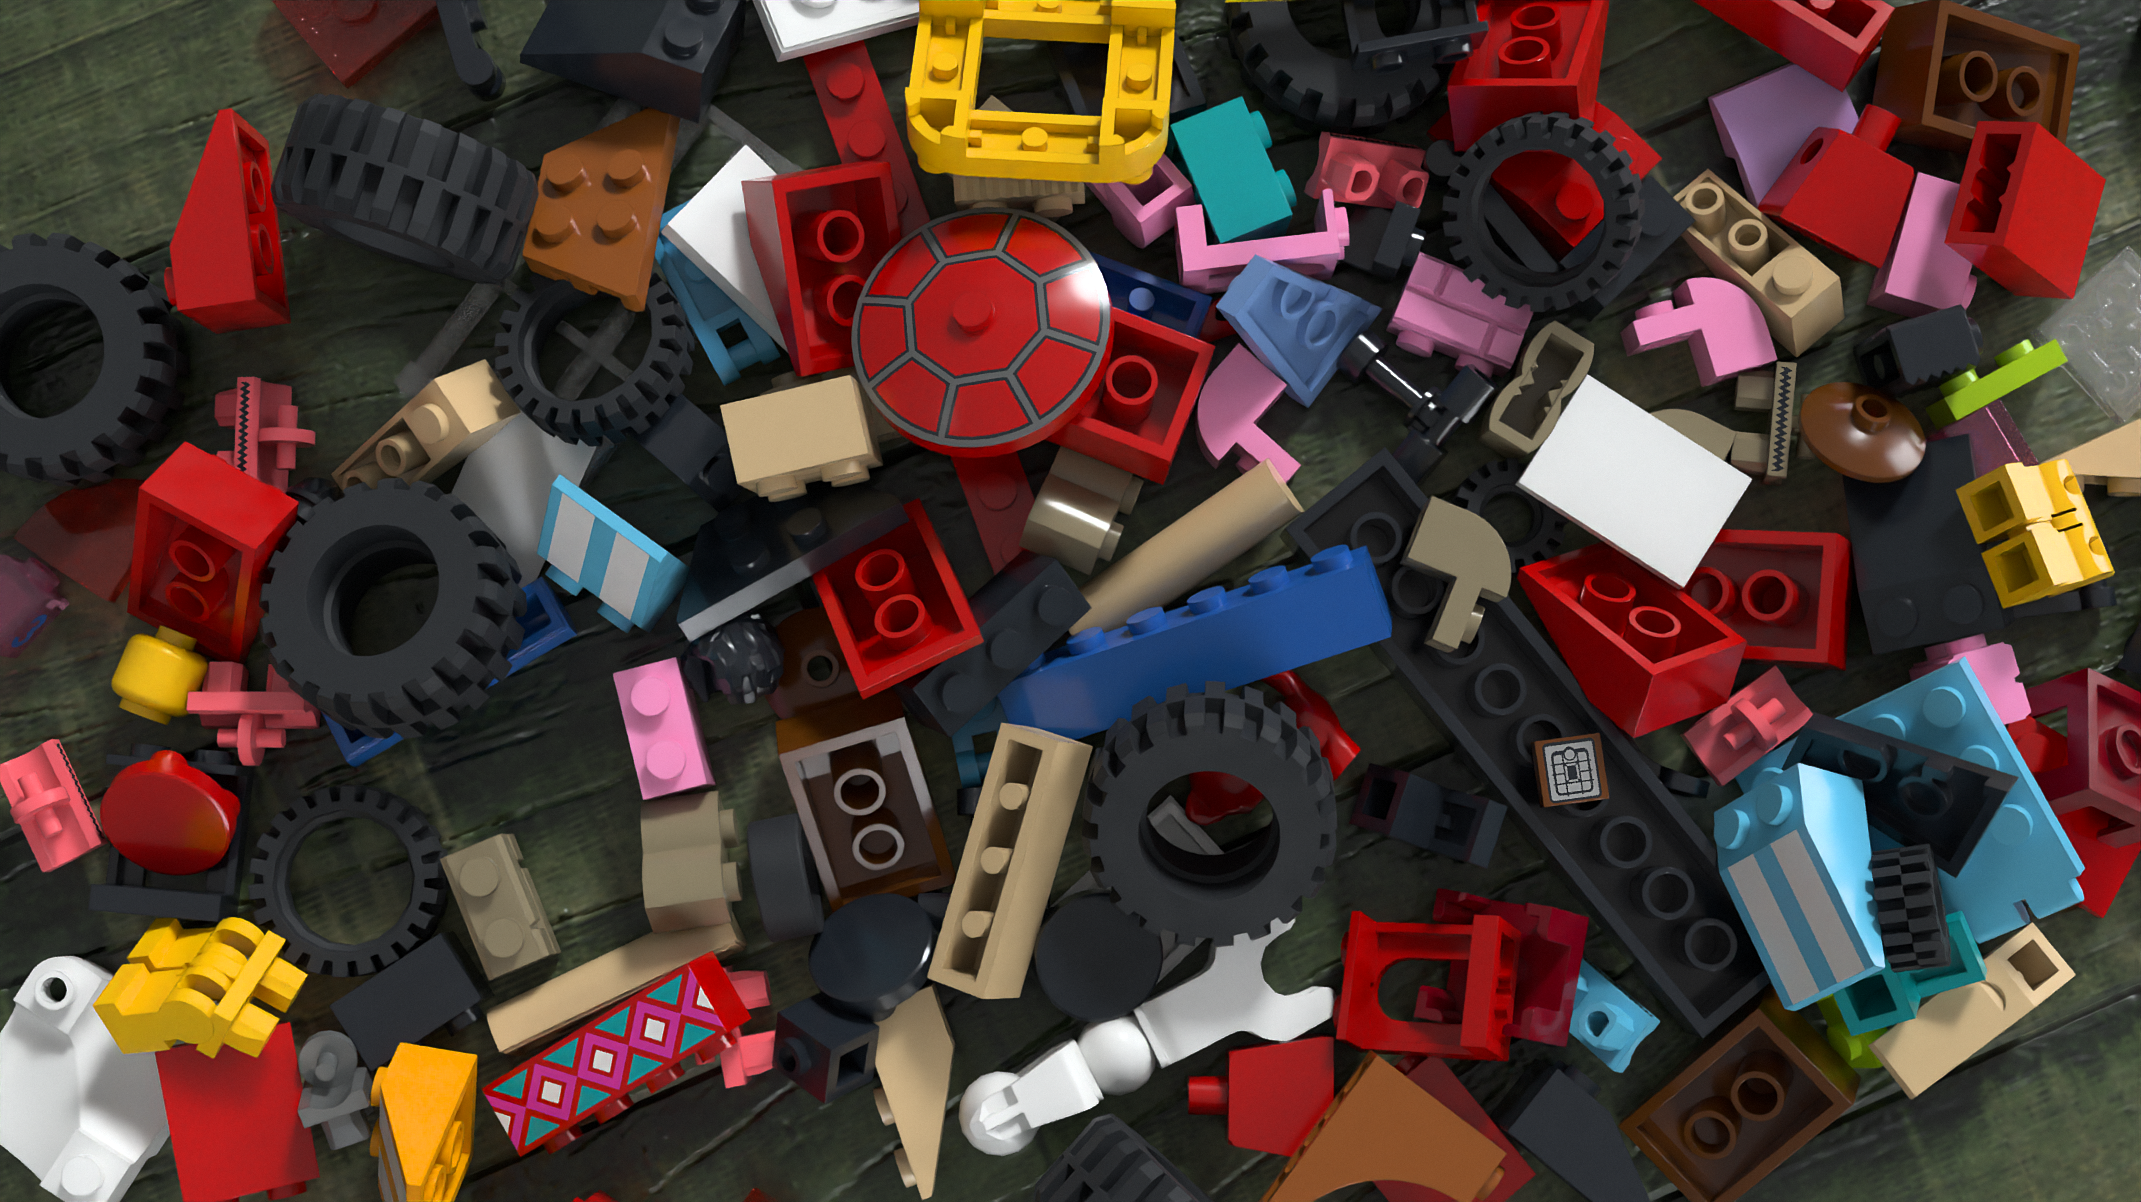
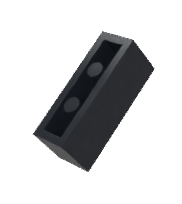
[891,550,1092,737]

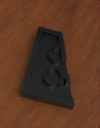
[1781,712,2019,878]

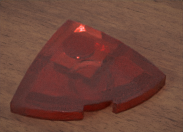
[14,478,146,603]

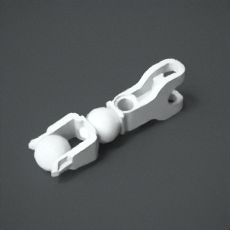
[959,917,1337,1156]

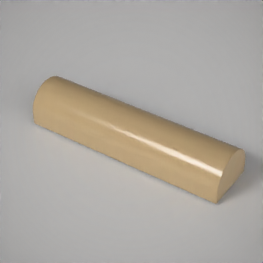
[1069,458,1305,635]
[487,912,748,1057]

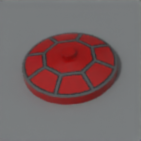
[852,207,1114,458]

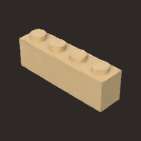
[927,723,1093,999]

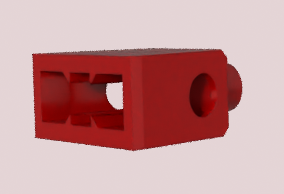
[1757,104,1914,269]
[1187,1033,1334,1157]

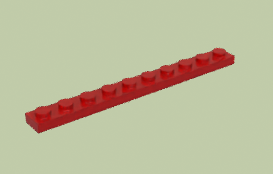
[802,40,1035,575]

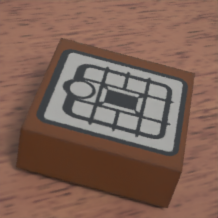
[1531,733,1610,808]

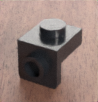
[1338,201,1426,282]

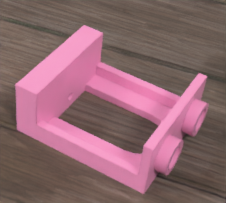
[1174,189,1350,294]

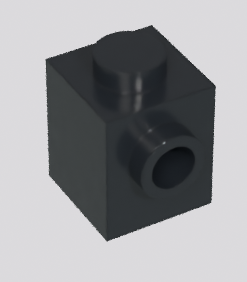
[772,993,880,1104]

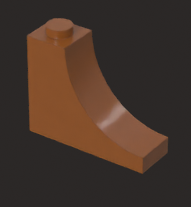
[1258,1050,1507,1202]

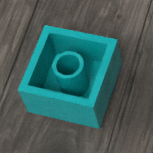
[1166,96,1297,246]

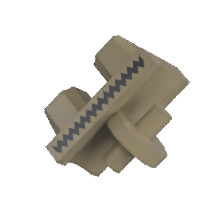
[1728,362,1815,486]

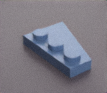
[1216,254,1383,408]

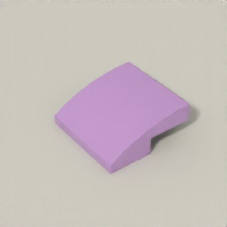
[1707,62,1859,218]

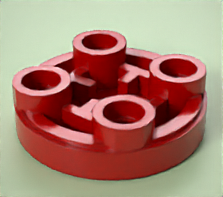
[100,750,241,876]

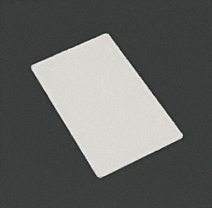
[433,403,597,589]

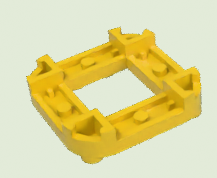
[905,0,1176,184]

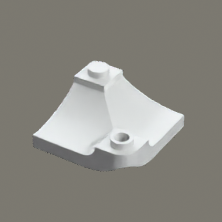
[0,956,186,1202]

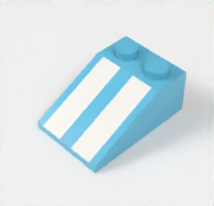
[537,474,689,633]
[1714,763,1885,1011]

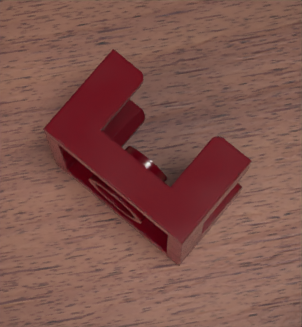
[2026,668,2141,848]
[1414,888,1589,1047]

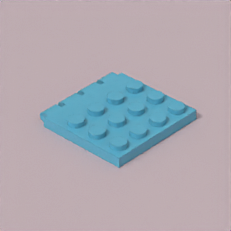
[1735,656,2085,944]

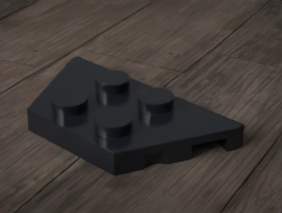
[676,480,910,642]

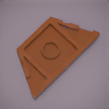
[522,107,681,312]

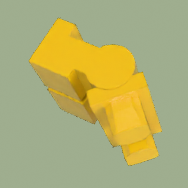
[1956,459,2115,609]
[92,917,308,1059]

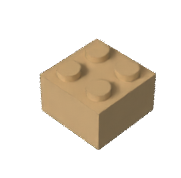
[720,375,883,502]

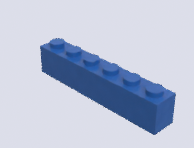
[997,545,1393,740]

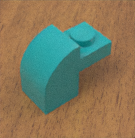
[1833,910,1987,1036]

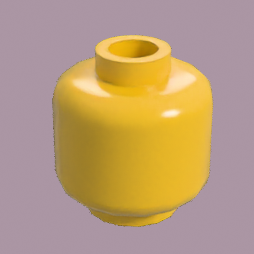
[111,625,208,725]

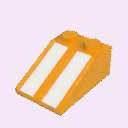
[370,1042,478,1202]

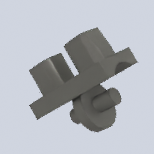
[297,1030,376,1150]

